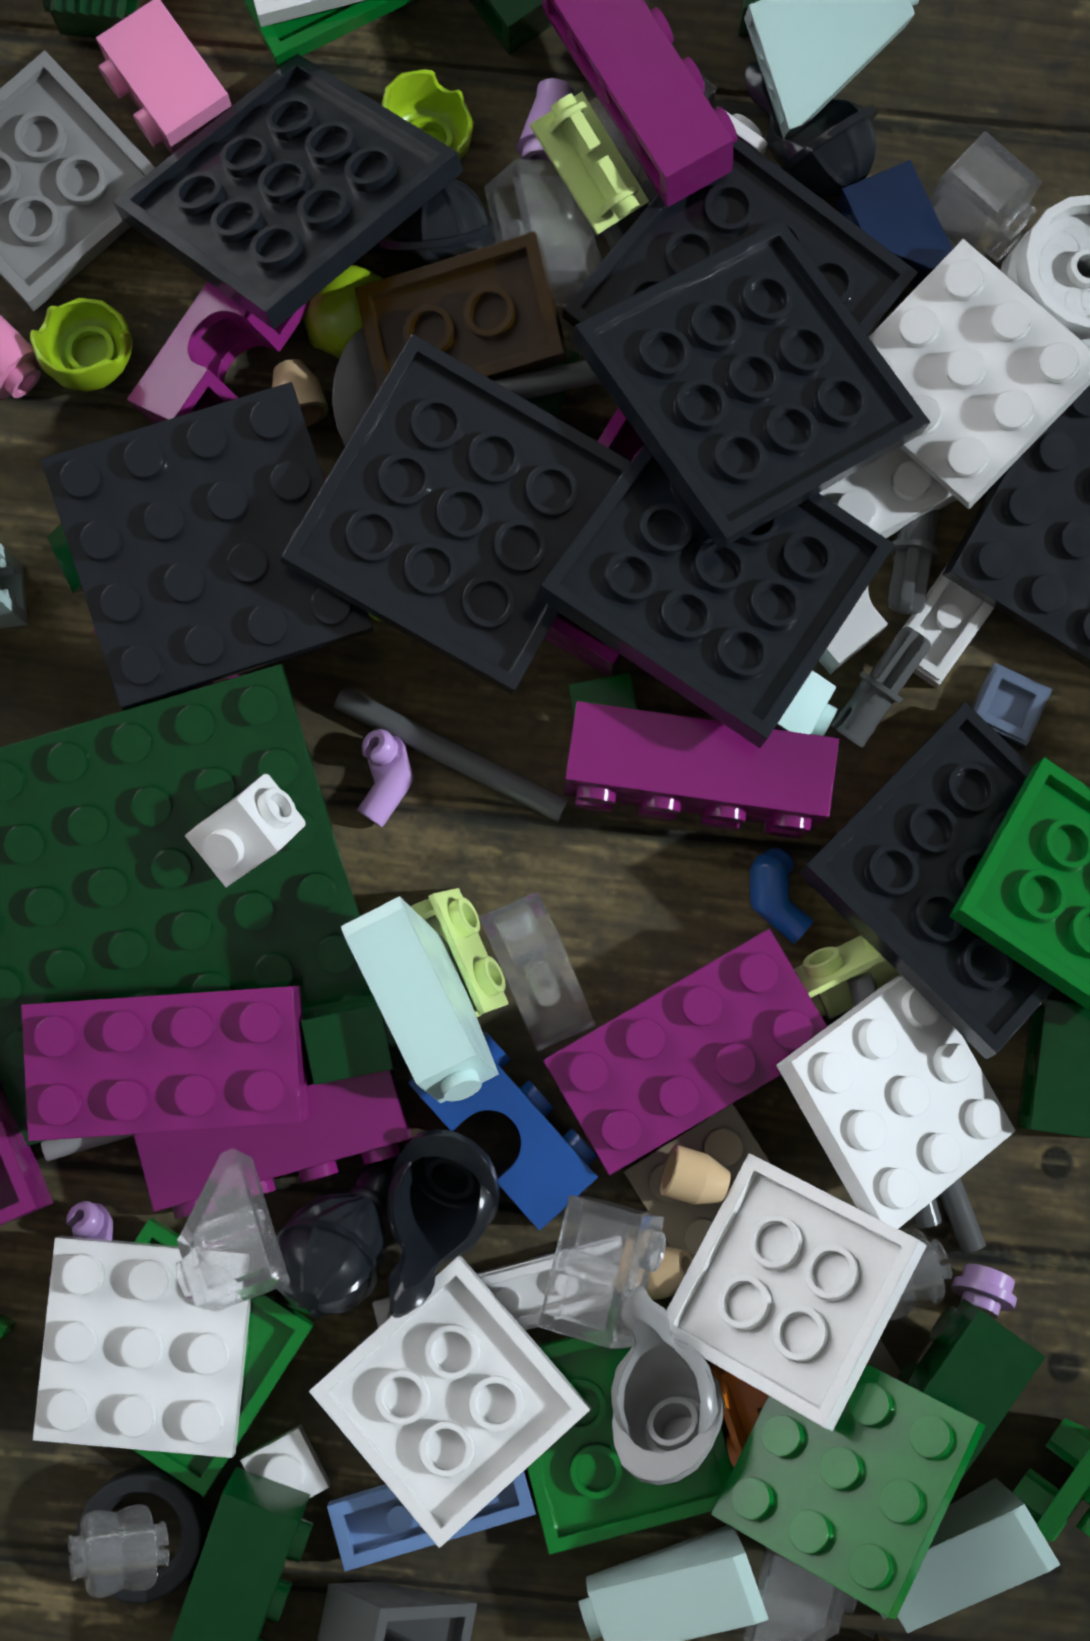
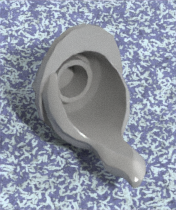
[611,1286,725,1485]

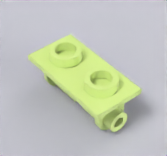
[529,92,649,235]
[410,888,509,1018]
[794,935,899,1020]

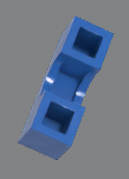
[408,1032,598,1231]

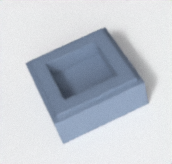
[972,663,1052,749]

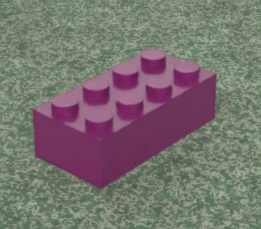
[564,701,840,839]
[543,928,827,1175]
[21,986,309,1141]

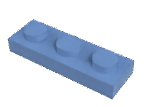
[327,1470,536,1571]

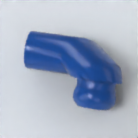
[749,847,814,944]

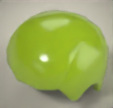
[382,69,474,160]
[301,265,383,359]
[30,298,133,392]

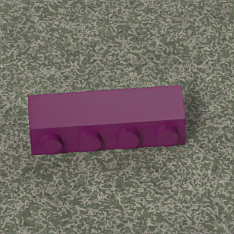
[542,0,738,208]
[134,1069,412,1219]

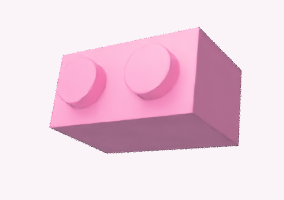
[96,0,232,155]

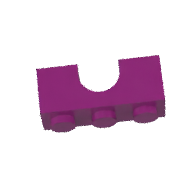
[127,282,310,424]

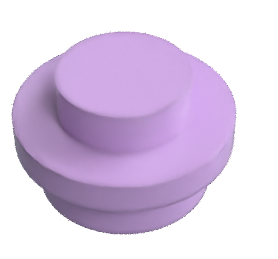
[951,1264,1017,1318]

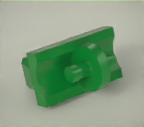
[1012,1418,1090,1542]

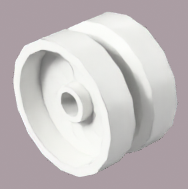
[1000,195,1090,347]

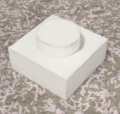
[240,1424,331,1498]

